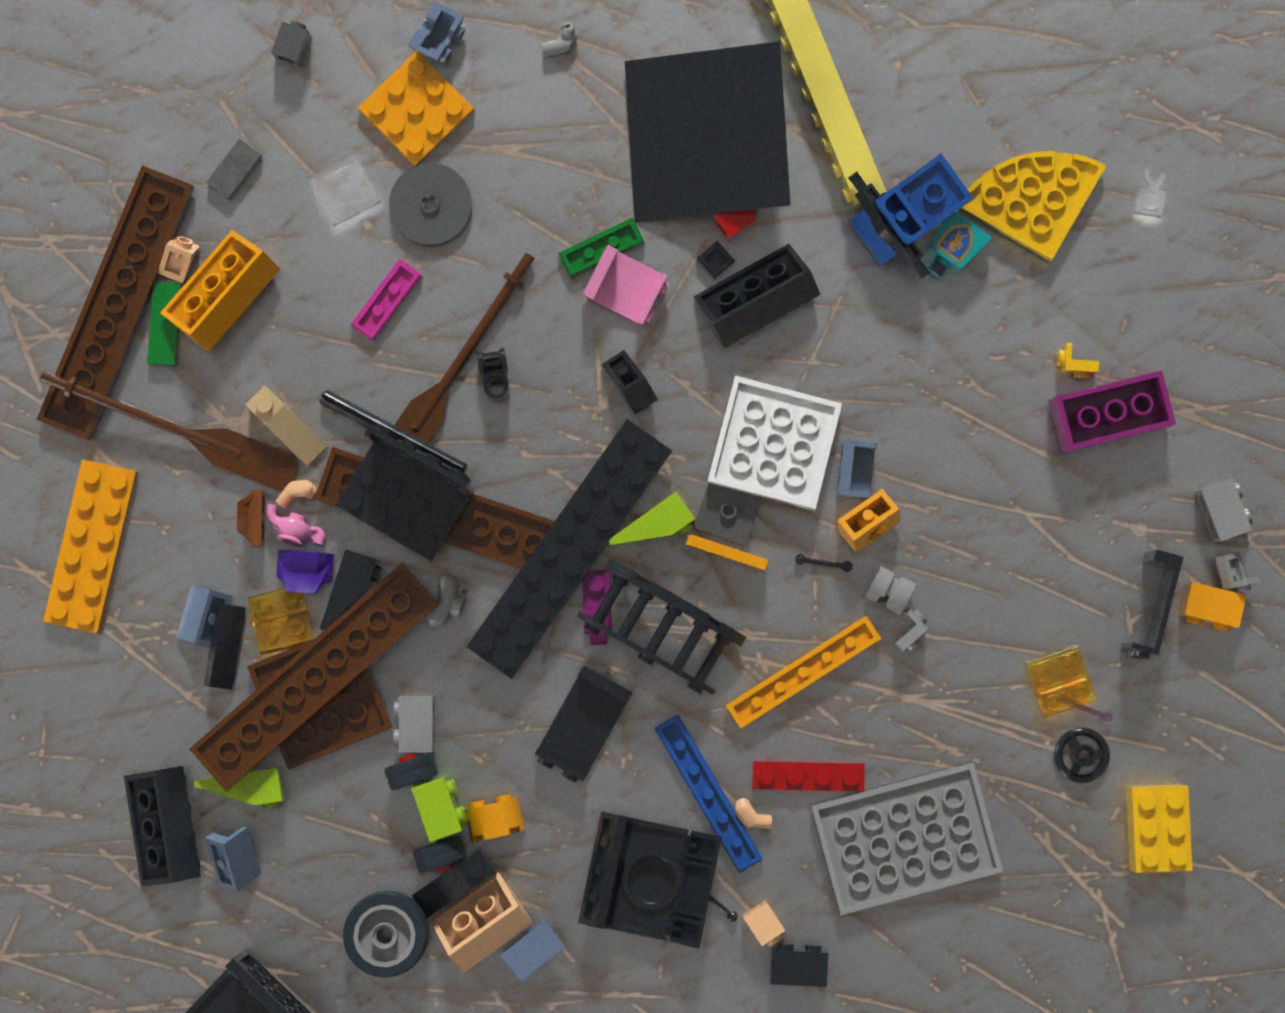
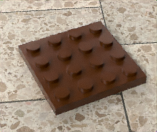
[247,639,393,770]

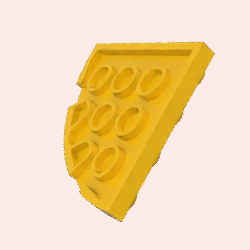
[960,151,1106,262]

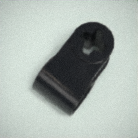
[477,347,510,403]

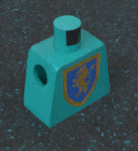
[927,212,992,279]

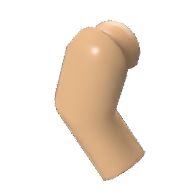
[275,480,317,509]
[735,798,772,829]

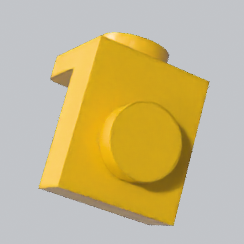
[1057,343,1099,380]

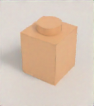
[742,900,785,947]

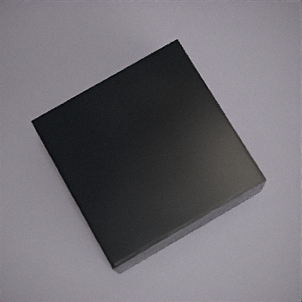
[696,240,735,280]

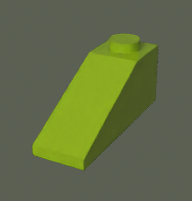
[609,492,695,546]
[194,767,286,810]

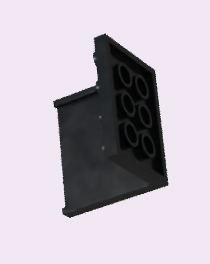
[336,424,475,562]
[185,949,312,1013]

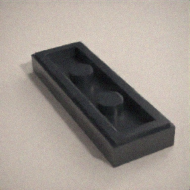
[203,603,246,690]

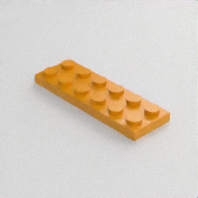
[43,459,138,634]

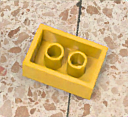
[1126,784,1193,873]

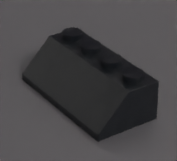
[693,244,821,348]
[124,766,201,887]

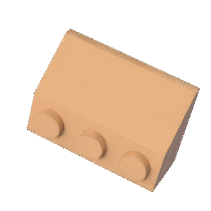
[429,870,533,973]

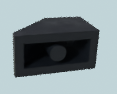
[601,350,658,414]

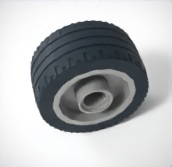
[343,891,429,978]

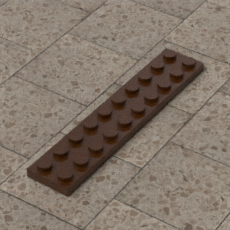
[36,165,195,441]
[314,447,579,588]
[189,562,440,792]

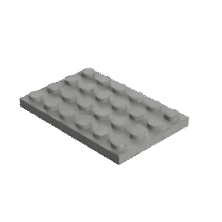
[811,763,1003,915]

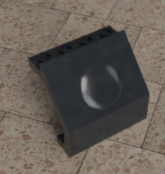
[578,812,722,948]

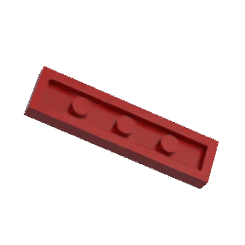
[752,761,865,792]

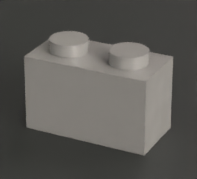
[1195,478,1253,543]
[394,696,435,753]

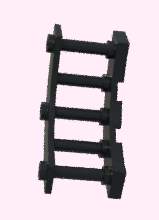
[577,558,746,695]

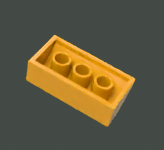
[160,230,280,353]

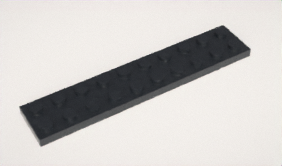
[466,419,672,679]

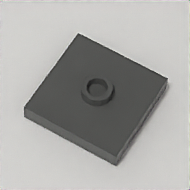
[693,483,762,547]

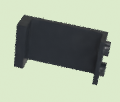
[1121,549,1184,659]
[535,665,633,783]

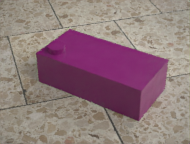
[1048,370,1176,454]

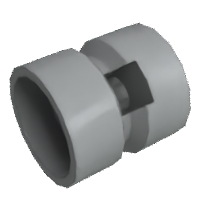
[865,566,916,615]

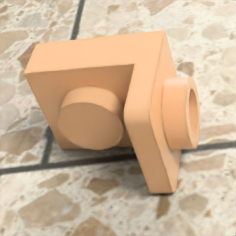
[158,236,199,283]

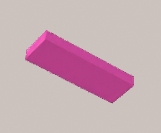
[351,259,422,342]

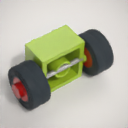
[384,753,468,874]

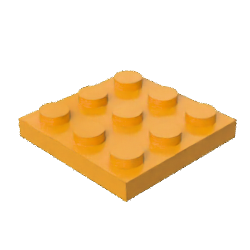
[358,52,475,166]

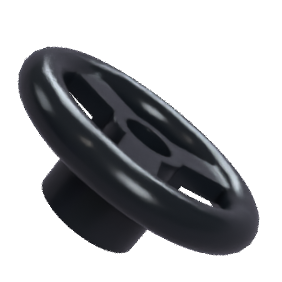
[1054,727,1110,783]

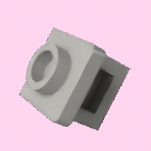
[1215,552,1261,593]
[893,608,928,652]

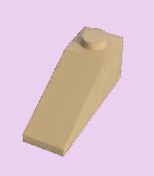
[245,386,327,466]

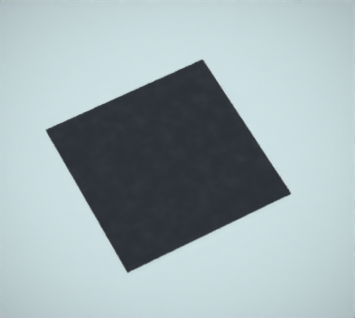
[625,41,791,222]

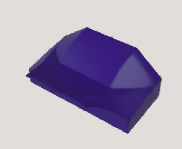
[276,549,335,594]

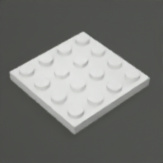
[707,376,842,511]

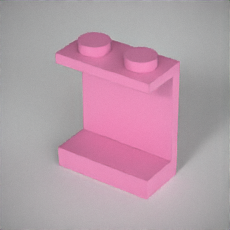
[582,245,669,325]

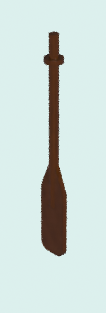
[395,253,535,444]
[39,371,298,491]

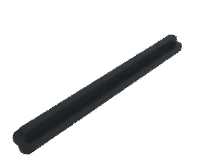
[319,390,468,474]

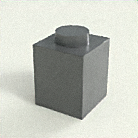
[271,21,311,67]

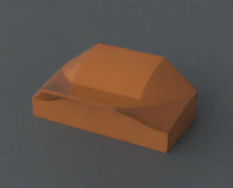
[236,490,266,547]

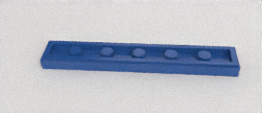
[654,714,763,873]

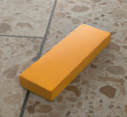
[685,534,768,572]

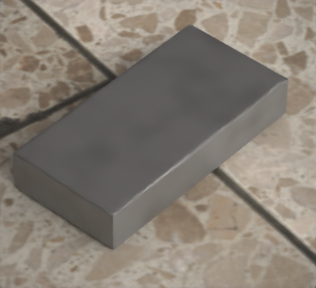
[206,139,262,200]

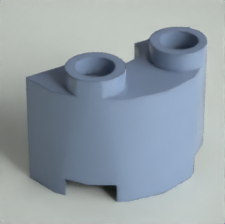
[408,1,465,65]

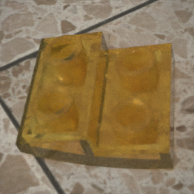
[247,588,315,655]
[1024,644,1097,718]

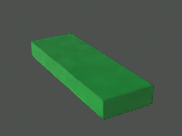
[558,217,645,279]
[147,282,182,366]

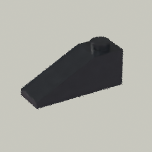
[319,549,382,630]
[412,847,497,918]

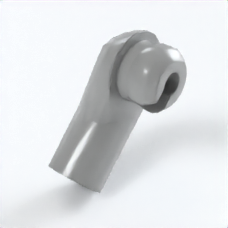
[543,22,578,57]

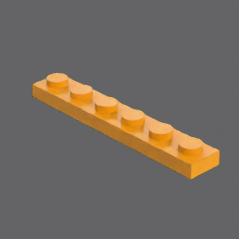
[725,616,881,729]

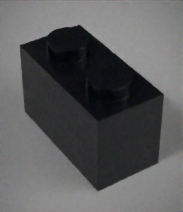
[769,943,828,987]

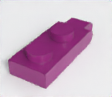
[582,569,612,645]

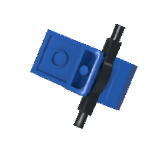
[848,154,974,279]

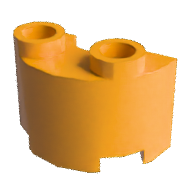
[465,793,525,842]

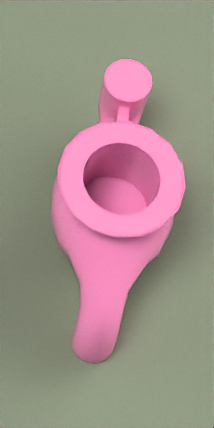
[266,504,326,547]

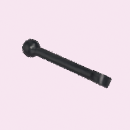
[795,554,853,572]
[709,895,738,922]

